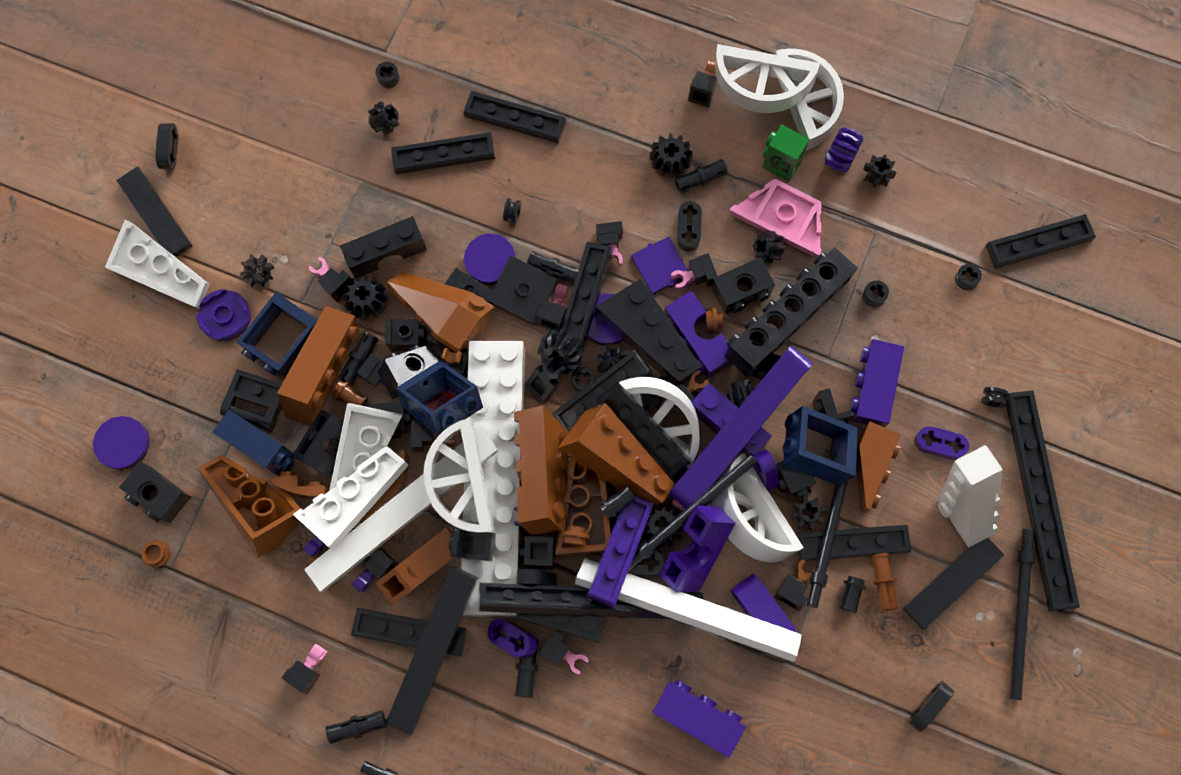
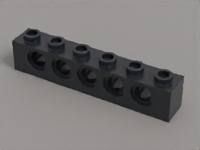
[724,247,858,378]

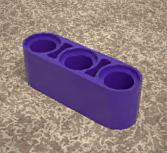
[730,573,802,657]

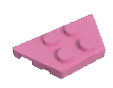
[729,179,821,258]

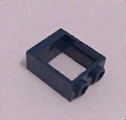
[237,292,317,378]
[396,360,483,436]
[782,406,858,486]
[212,410,295,476]

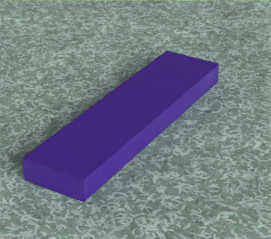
[586,495,653,608]

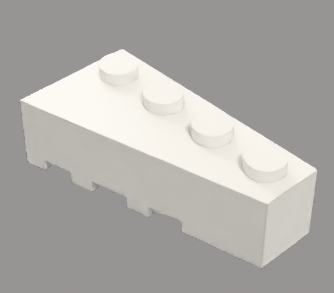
[938,445,1003,548]

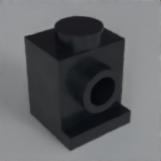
[385,318,426,351]

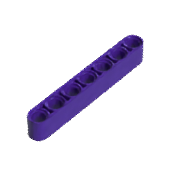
[669,345,813,509]

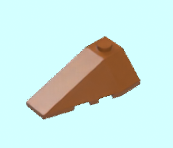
[386,271,494,353]
[198,455,301,558]

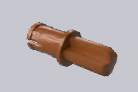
[871,553,898,611]

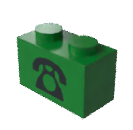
[762,125,810,182]

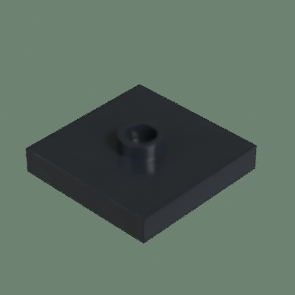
[488,255,557,326]

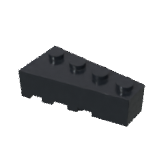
[594,278,701,386]

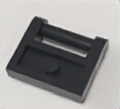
[220,369,282,431]

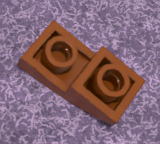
[270,472,330,500]

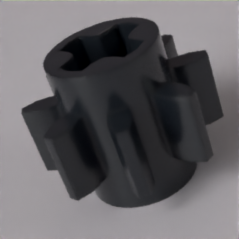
[368,101,400,135]
[863,154,897,188]
[752,230,786,264]
[240,254,275,287]
[597,347,627,373]
[727,379,758,408]
[790,495,826,531]

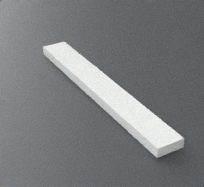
[304,428,499,592]
[575,558,802,662]

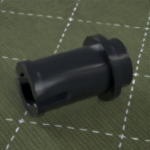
[599,485,636,520]
[839,576,866,614]

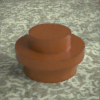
[706,307,723,334]
[561,526,590,547]
[142,540,170,568]

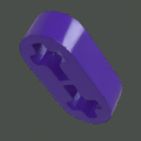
[915,426,969,460]
[753,449,779,492]
[487,619,537,658]

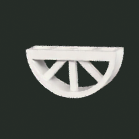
[715,44,820,113]
[775,49,844,150]
[598,377,699,468]
[424,418,494,532]
[712,453,803,562]

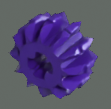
[825,127,863,173]

